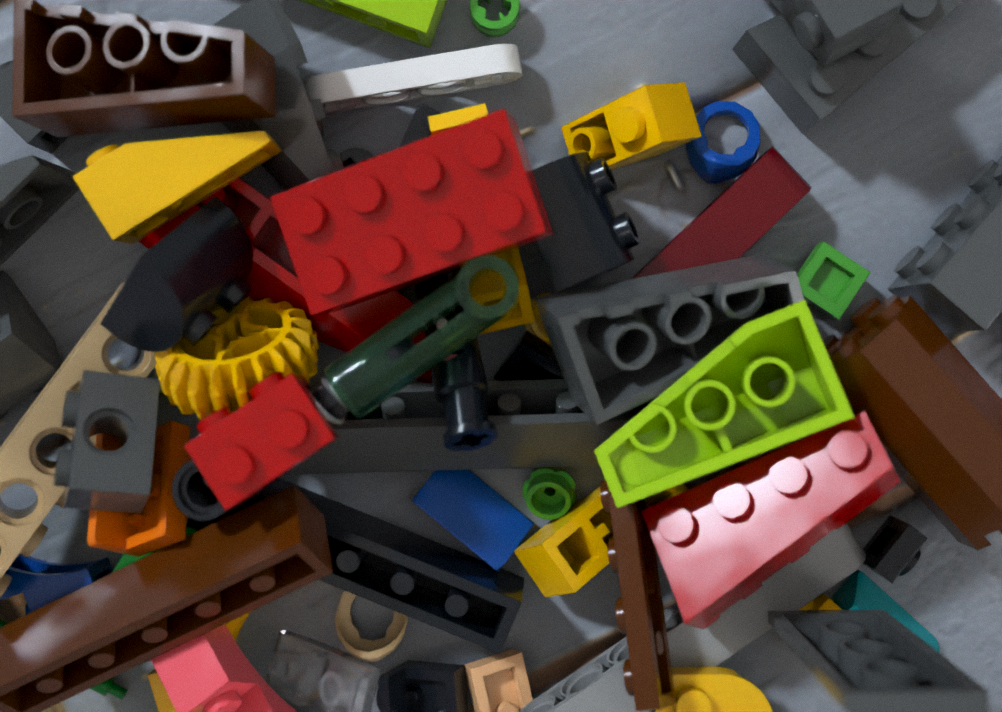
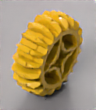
[154,296,319,421]

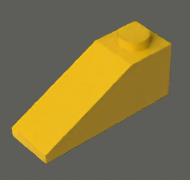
[72,131,282,245]
[513,483,688,597]

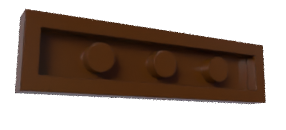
[600,480,676,711]

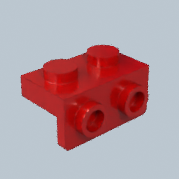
[184,371,338,511]

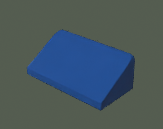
[412,470,534,572]

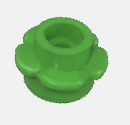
[522,467,577,520]

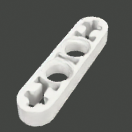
[303,44,523,114]

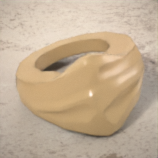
[335,591,409,662]

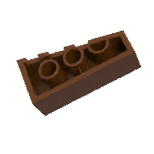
[12,0,276,137]

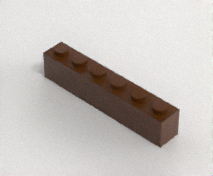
[0,484,333,712]

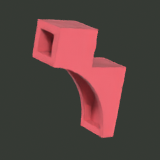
[150,625,298,712]

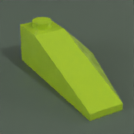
[594,300,854,508]

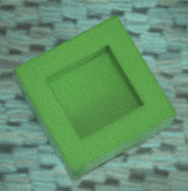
[797,241,871,320]

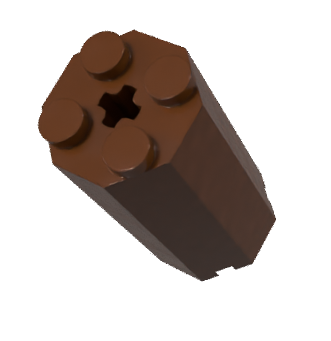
[823,295,1002,550]

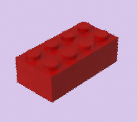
[270,108,554,315]

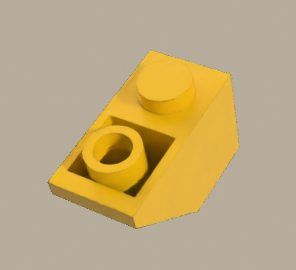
[561,82,702,170]

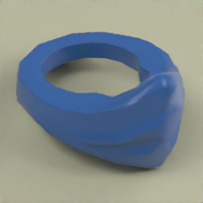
[686,101,761,184]

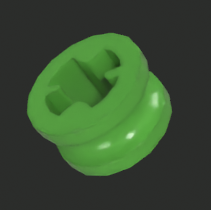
[469,0,520,37]

